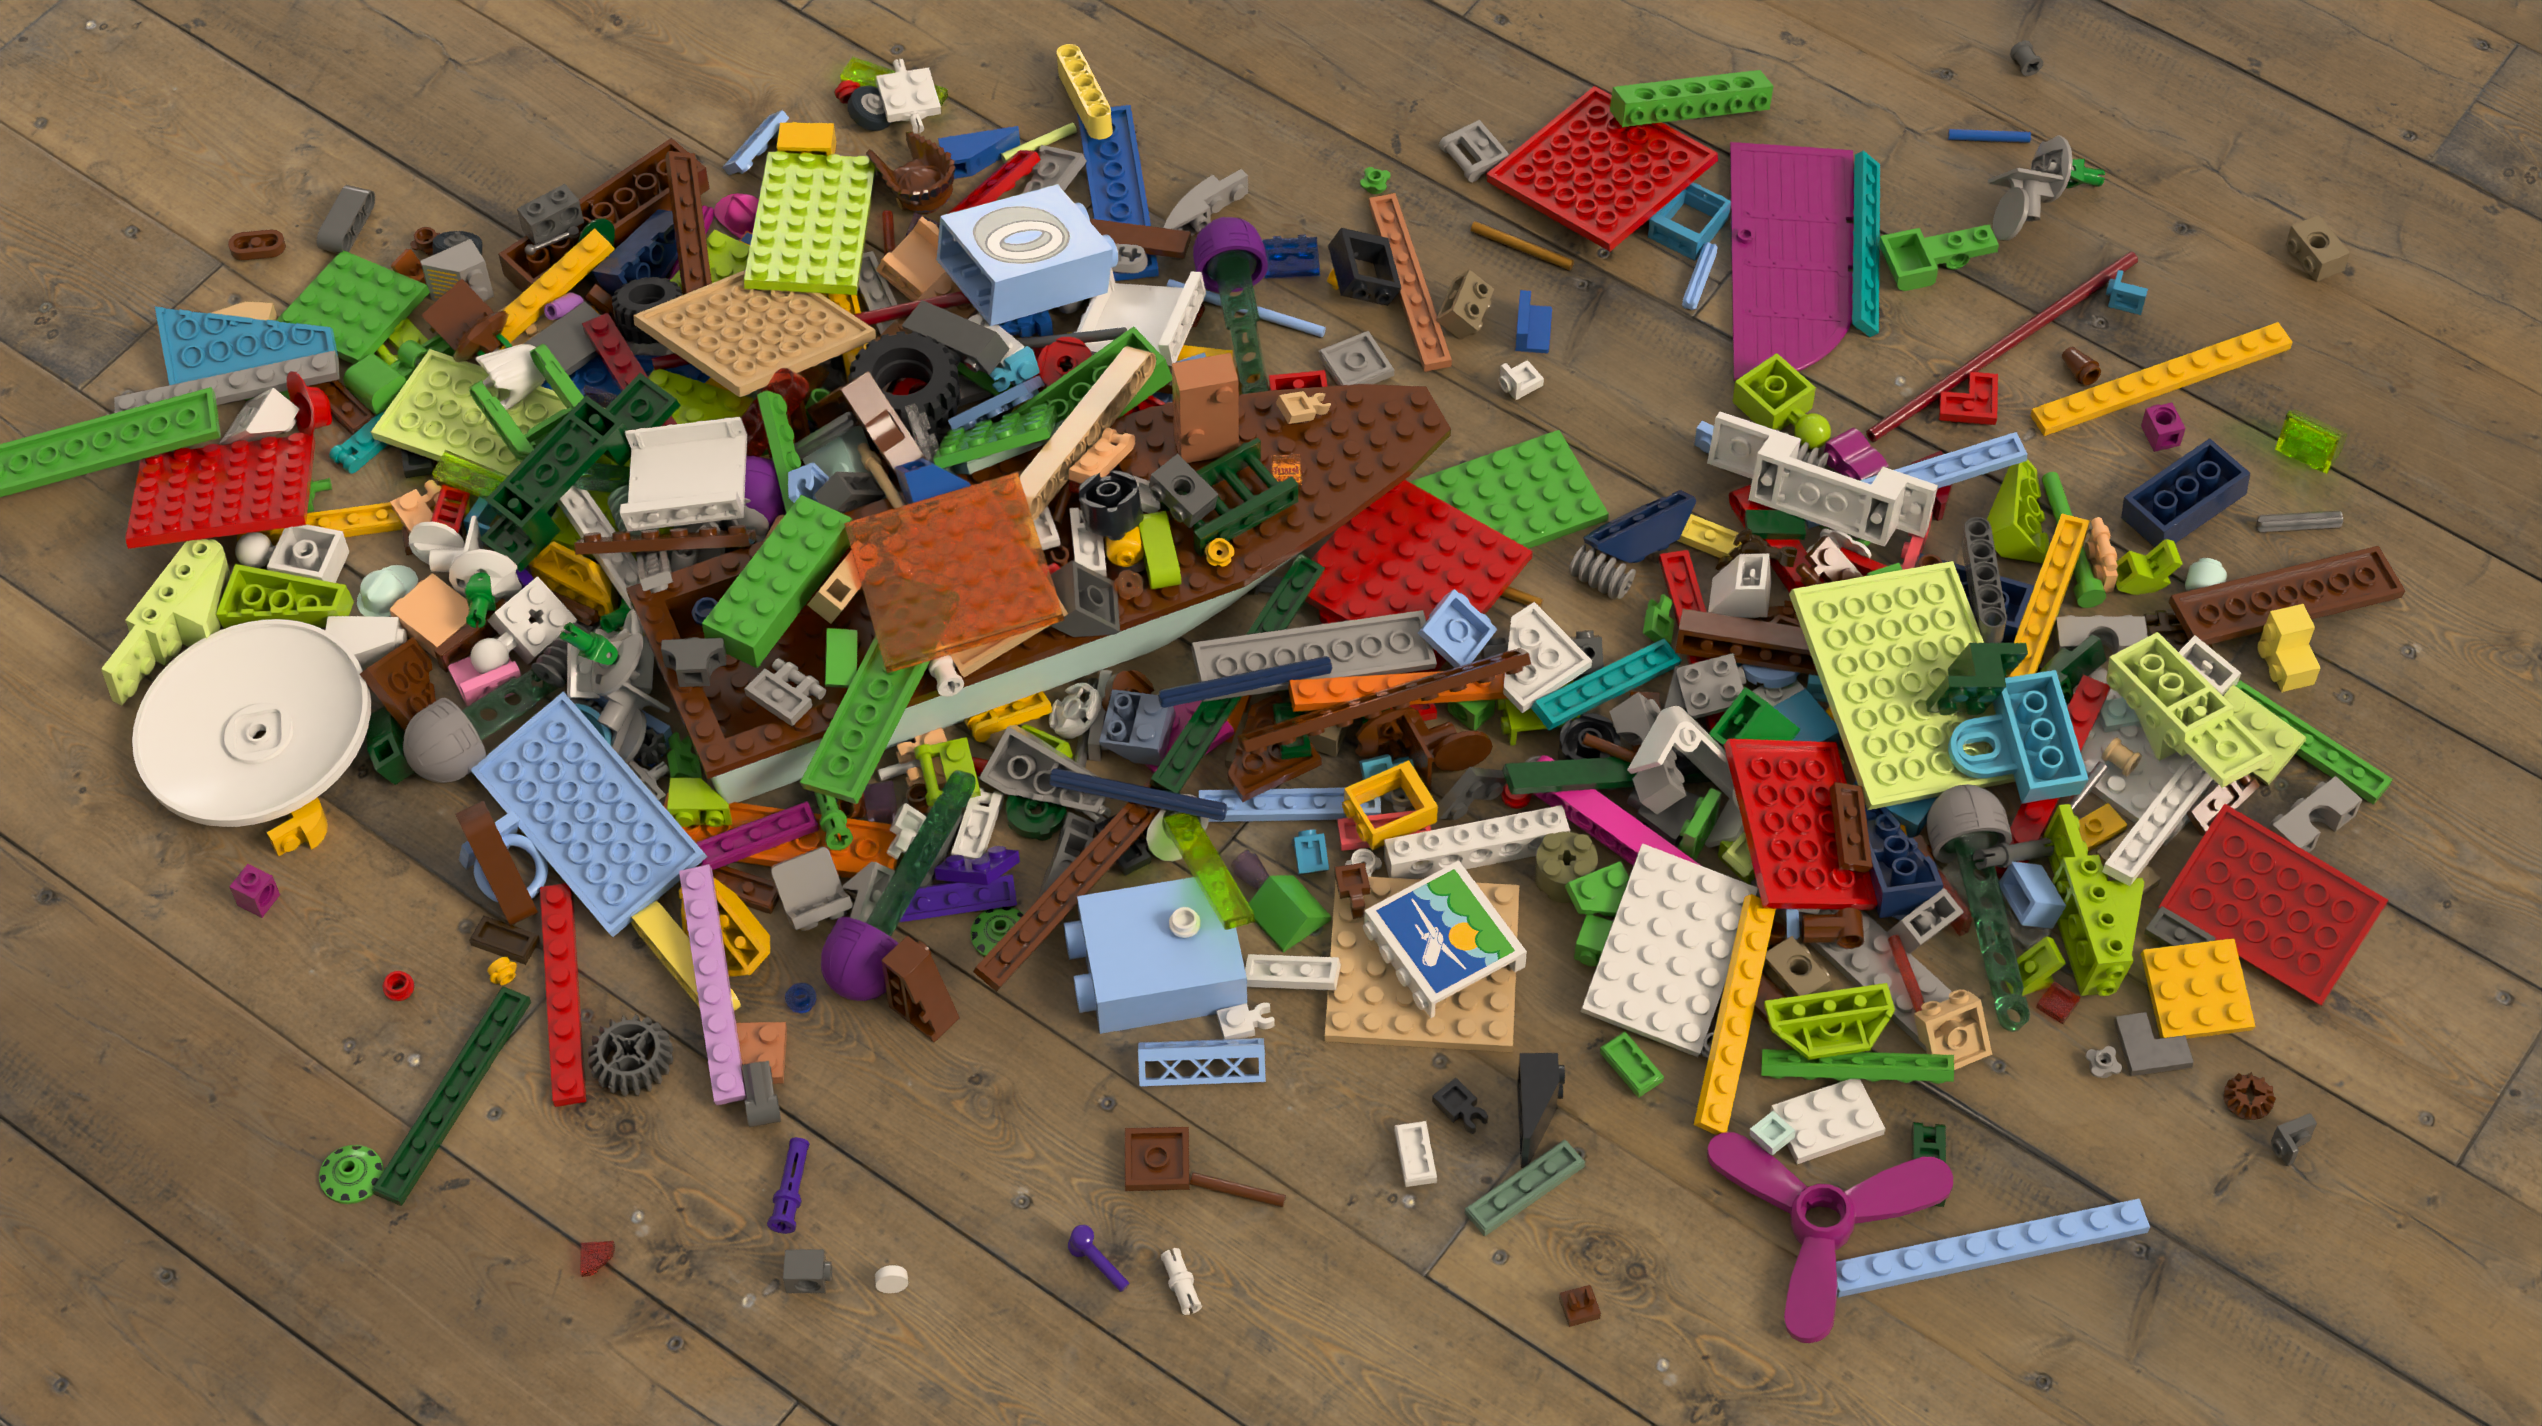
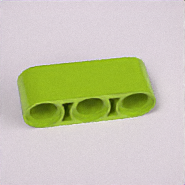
[1138,511,1181,590]

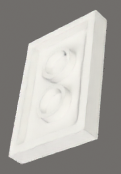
[1771,1079,1885,1164]

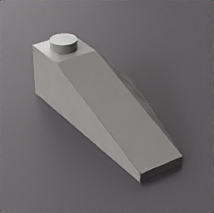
[979,725,1107,813]

